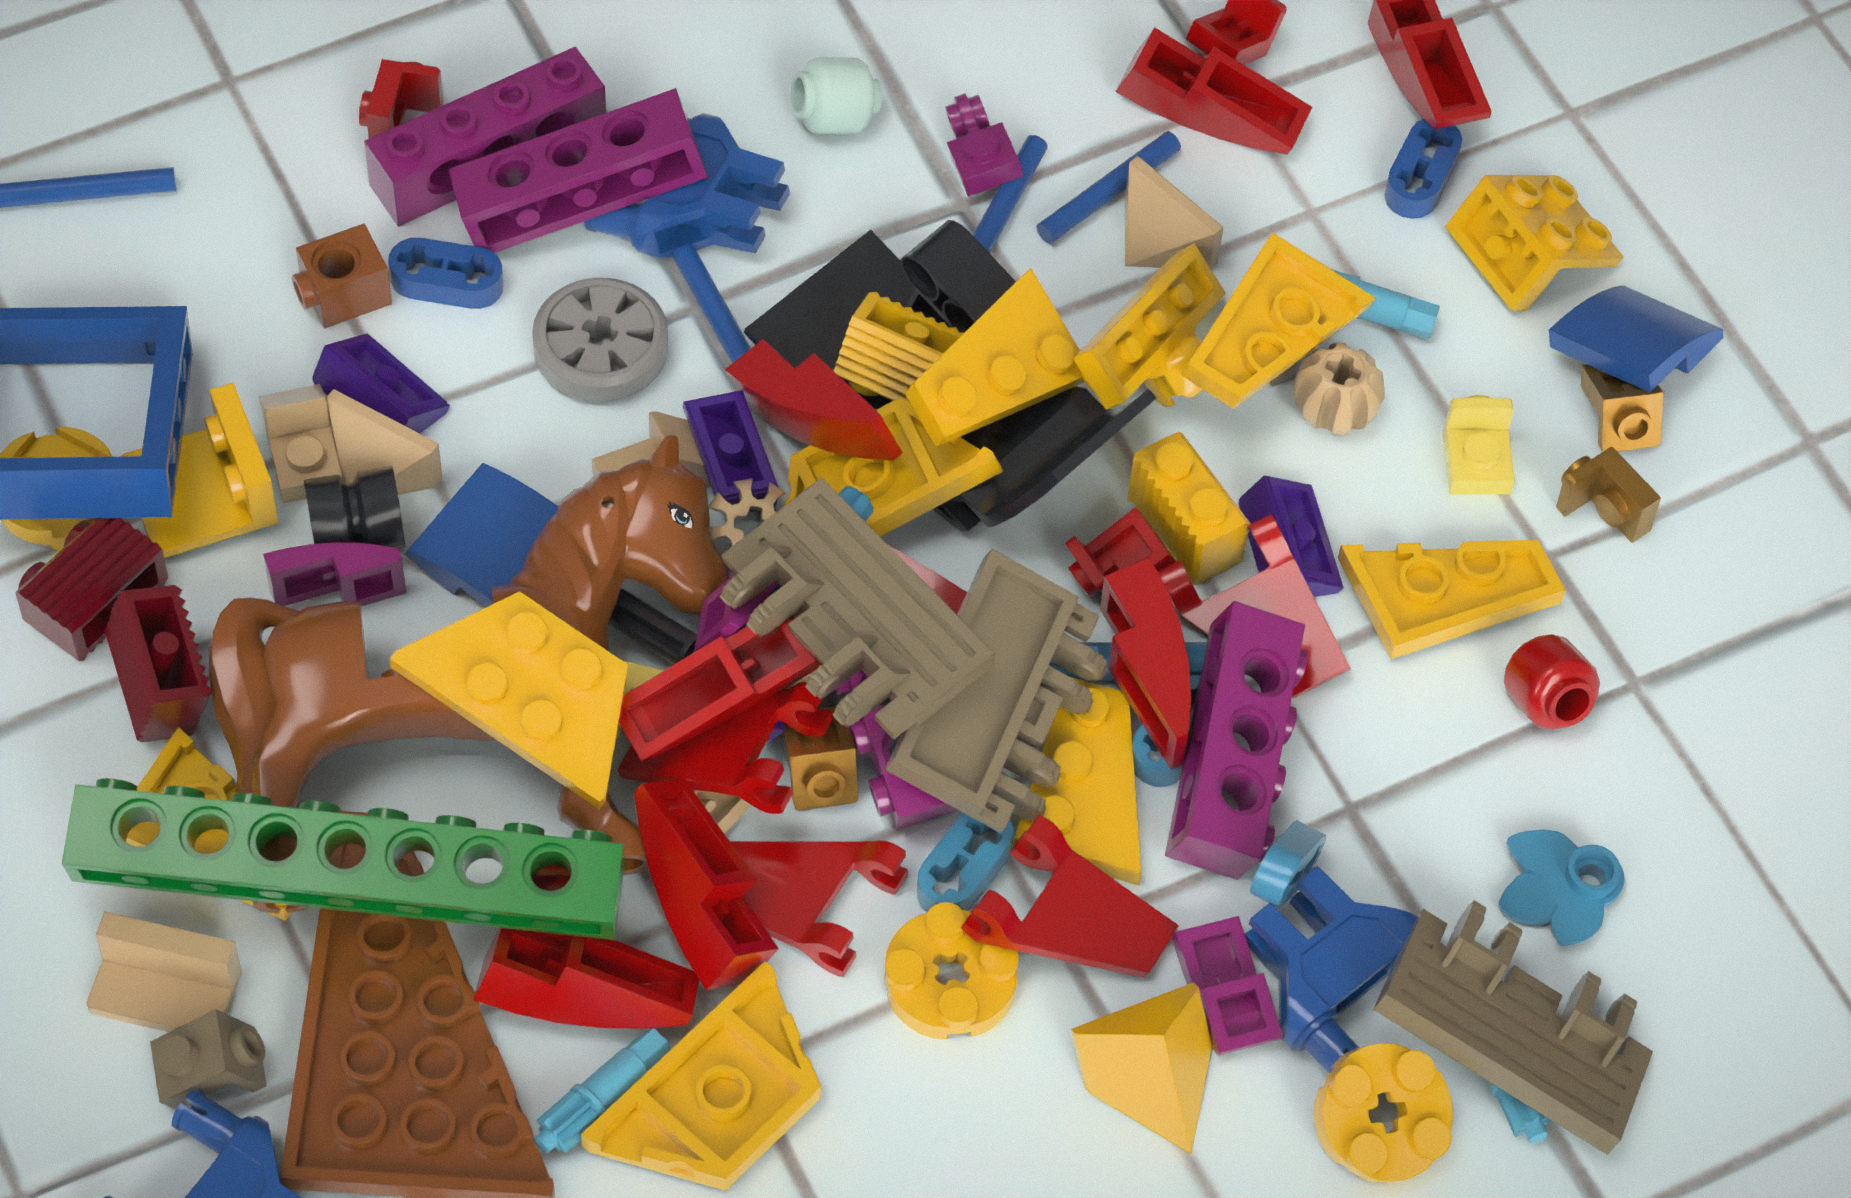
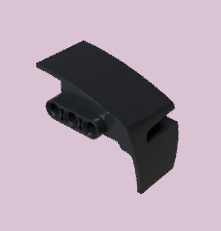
[743,220,1157,532]

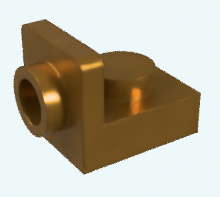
[1581,364,1663,452]
[1556,446,1661,543]
[781,707,859,810]

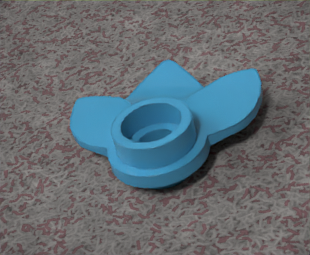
[1498,829,1625,946]

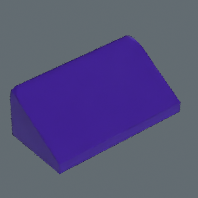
[312,333,450,433]
[683,390,779,514]
[1239,475,1344,597]

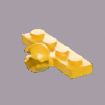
[1073,243,1226,410]

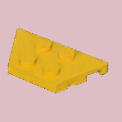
[784,397,1003,537]
[390,591,628,810]
[581,961,821,1191]

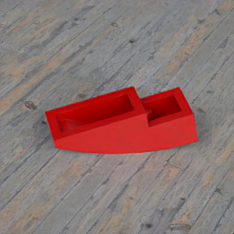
[1367,0,1492,130]
[1115,27,1313,154]
[725,339,903,461]
[1100,557,1191,770]
[619,616,822,762]
[634,778,779,991]
[473,928,699,1029]

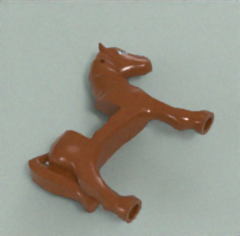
[208,435,729,913]

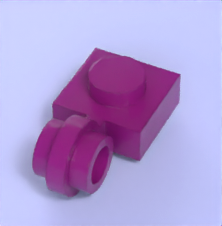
[945,93,1023,197]

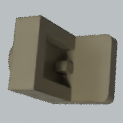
[150,1009,266,1109]

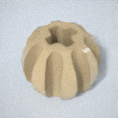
[1293,343,1385,435]
[708,478,786,569]

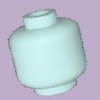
[790,57,882,135]

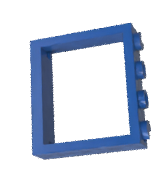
[0,306,193,520]

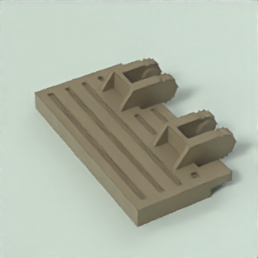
[719,477,995,740]
[885,549,1108,833]
[1373,900,1653,1155]

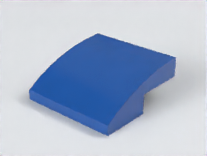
[1548,285,1724,393]
[404,463,559,608]

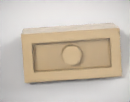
[86,911,242,1032]

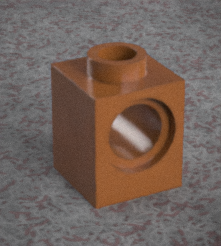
[291,223,392,329]

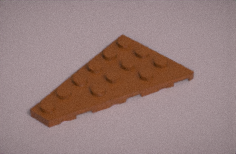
[280,811,555,1198]

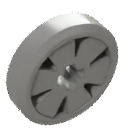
[532,277,668,402]

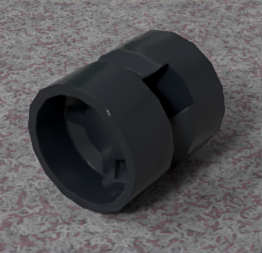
[304,466,406,549]

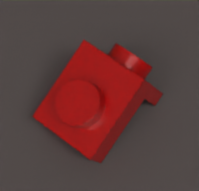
[1186,0,1287,65]
[359,59,444,138]
[1065,507,1176,597]

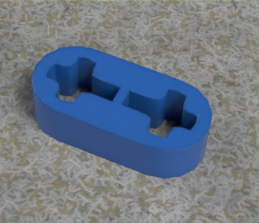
[1384,119,1462,219]
[388,238,504,309]

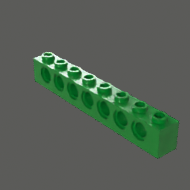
[61,778,625,940]

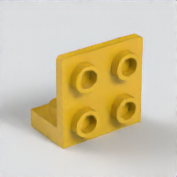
[1444,175,1624,311]
[121,383,279,558]

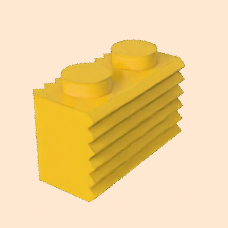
[833,292,964,401]
[1127,432,1251,585]

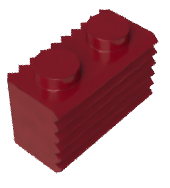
[15,518,168,661]
[104,585,213,743]

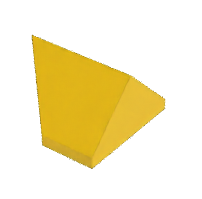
[1070,982,1212,1155]

